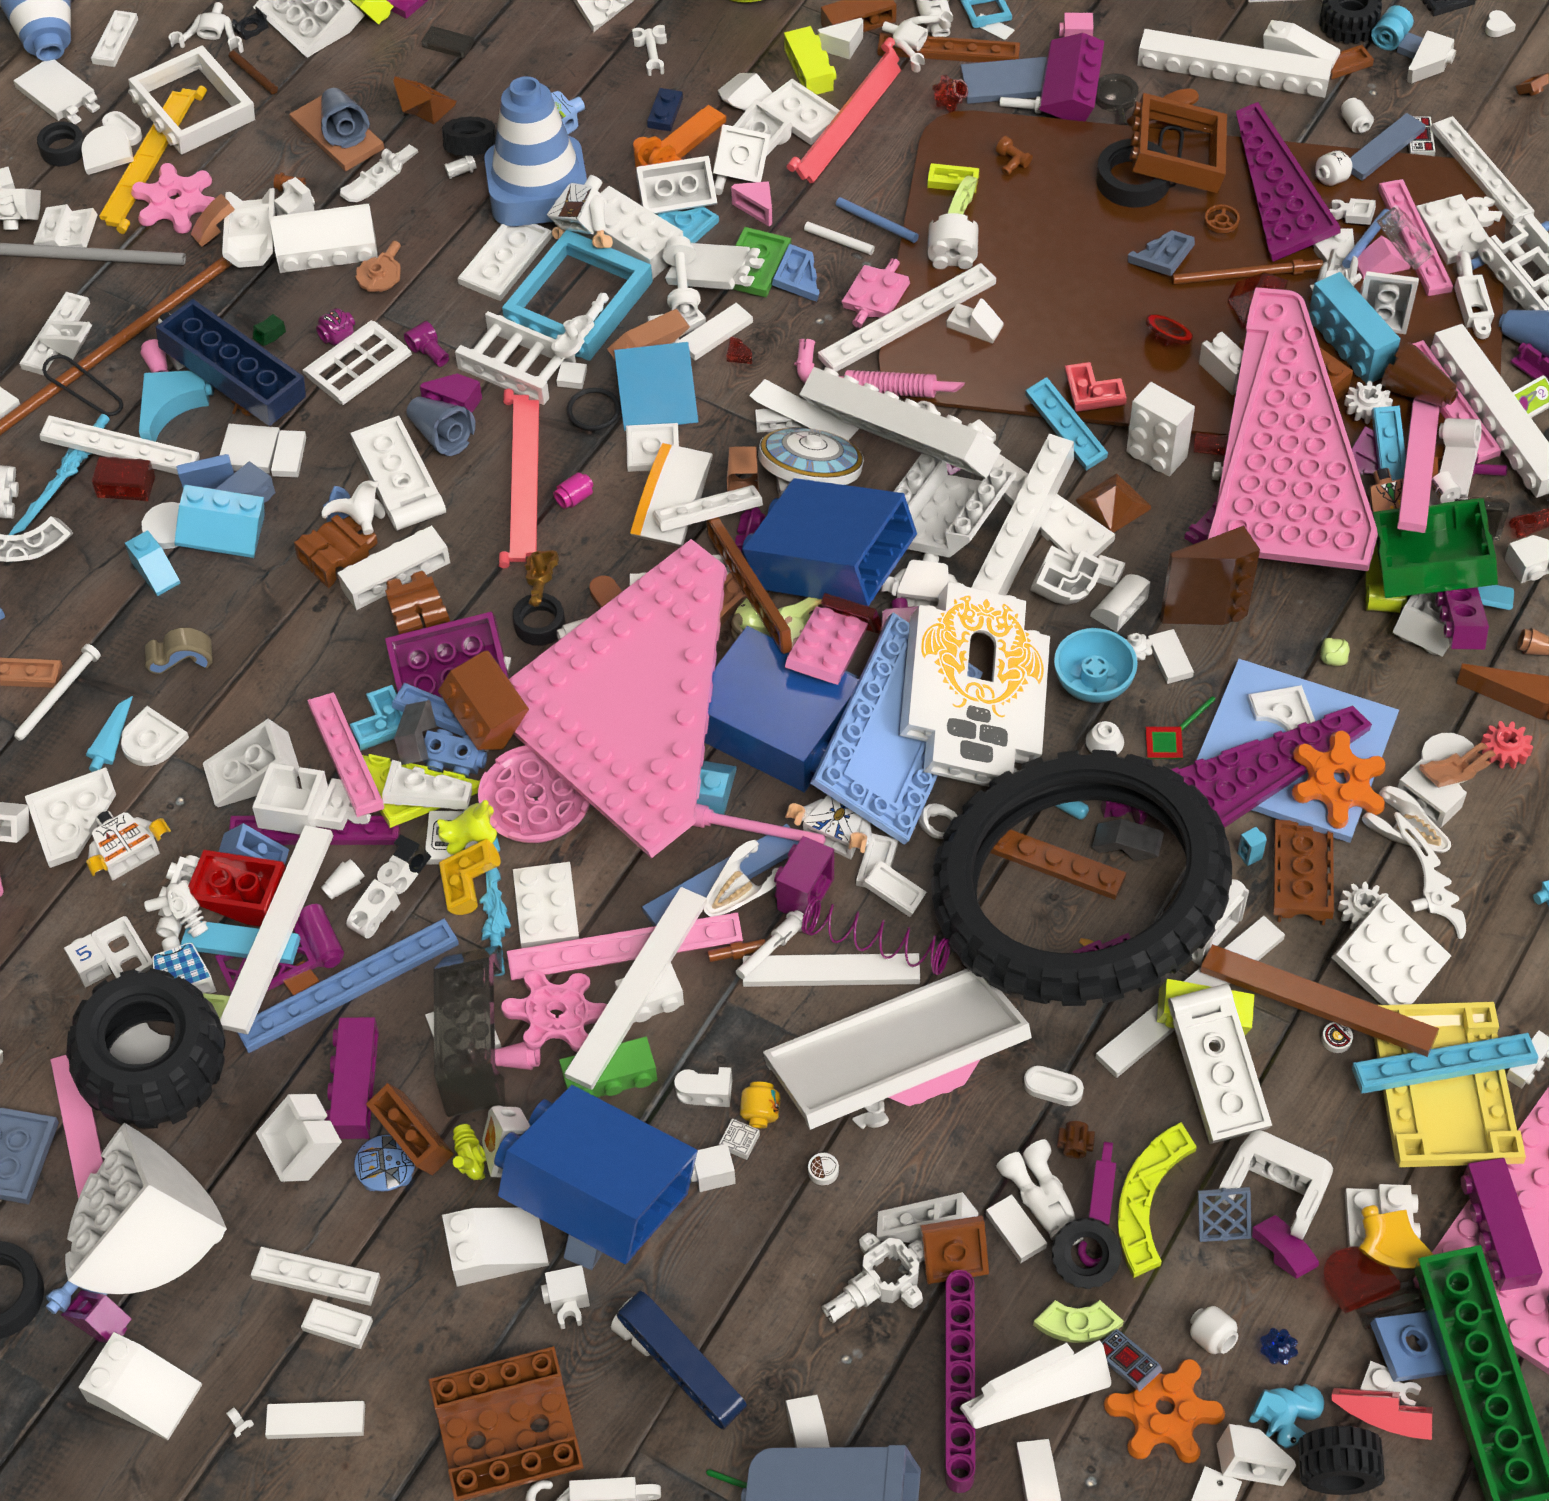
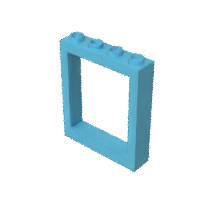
[502,230,653,361]

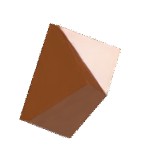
[393,76,457,125]
[1076,474,1151,533]

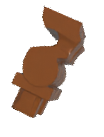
[294,514,378,589]
[385,571,450,635]

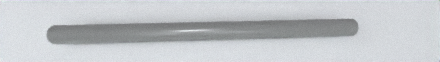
[0,243,186,265]

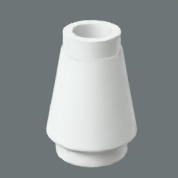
[321,859,365,900]

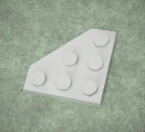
[25,767,116,868]

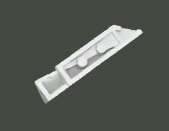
[960,1340,1111,1429]

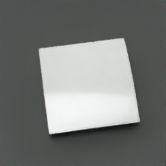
[34,204,98,248]

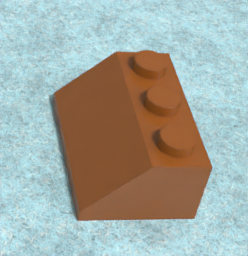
[438,651,529,750]

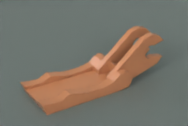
[1419,743,1496,788]

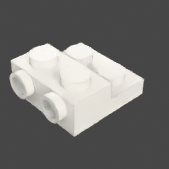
[1345,1184,1421,1251]

